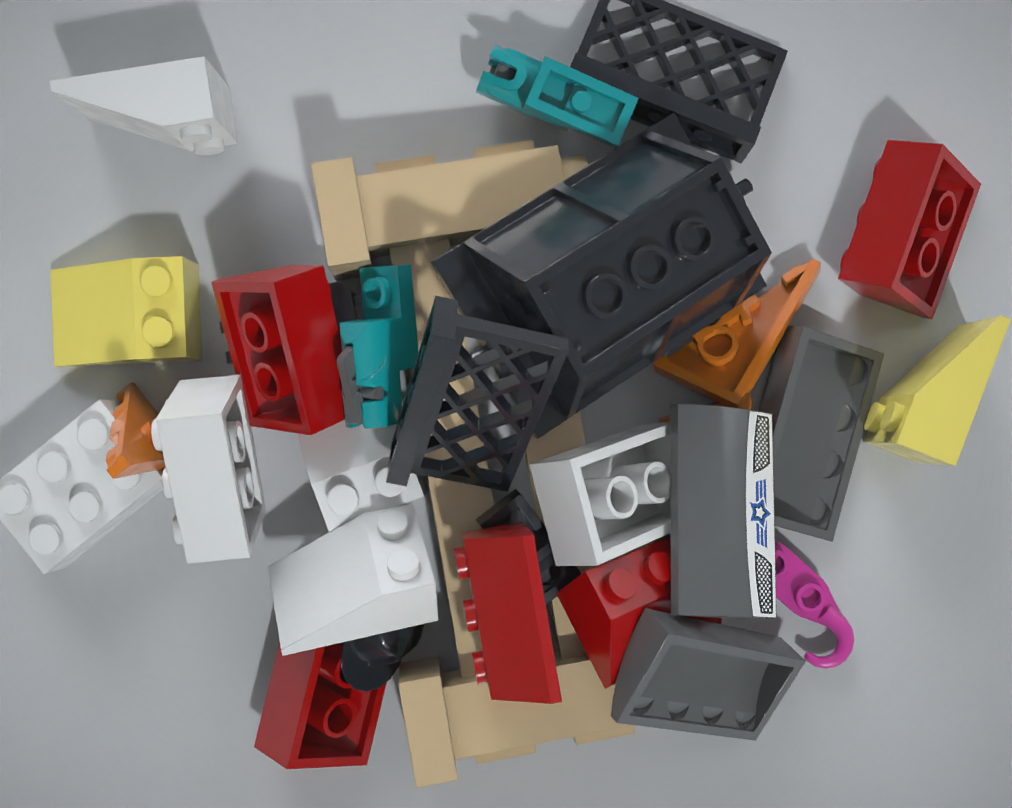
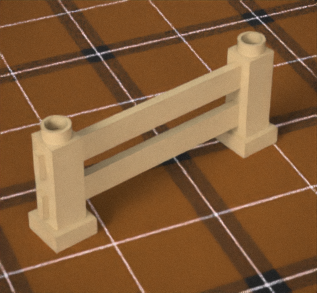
[311,140,636,788]

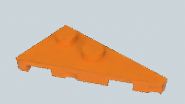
[653,259,821,408]
[106,382,166,479]

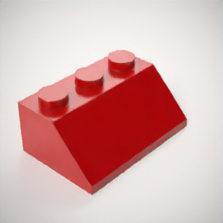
[837,140,981,320]
[211,265,345,436]
[454,521,562,704]
[556,536,722,689]
[254,641,387,769]

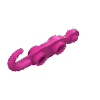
[775,541,855,669]

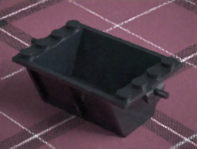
[430,113,772,439]

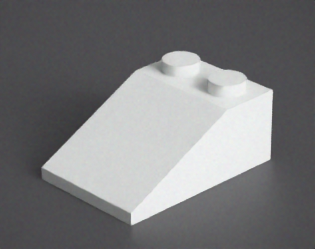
[49,56,238,155]
[297,420,428,532]
[268,503,438,656]

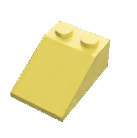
[50,256,202,367]
[864,315,1011,466]

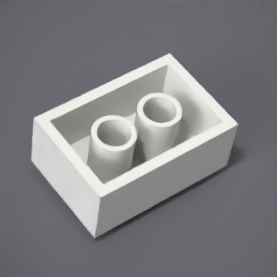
[151,374,266,564]
[0,399,164,574]
[529,421,671,566]

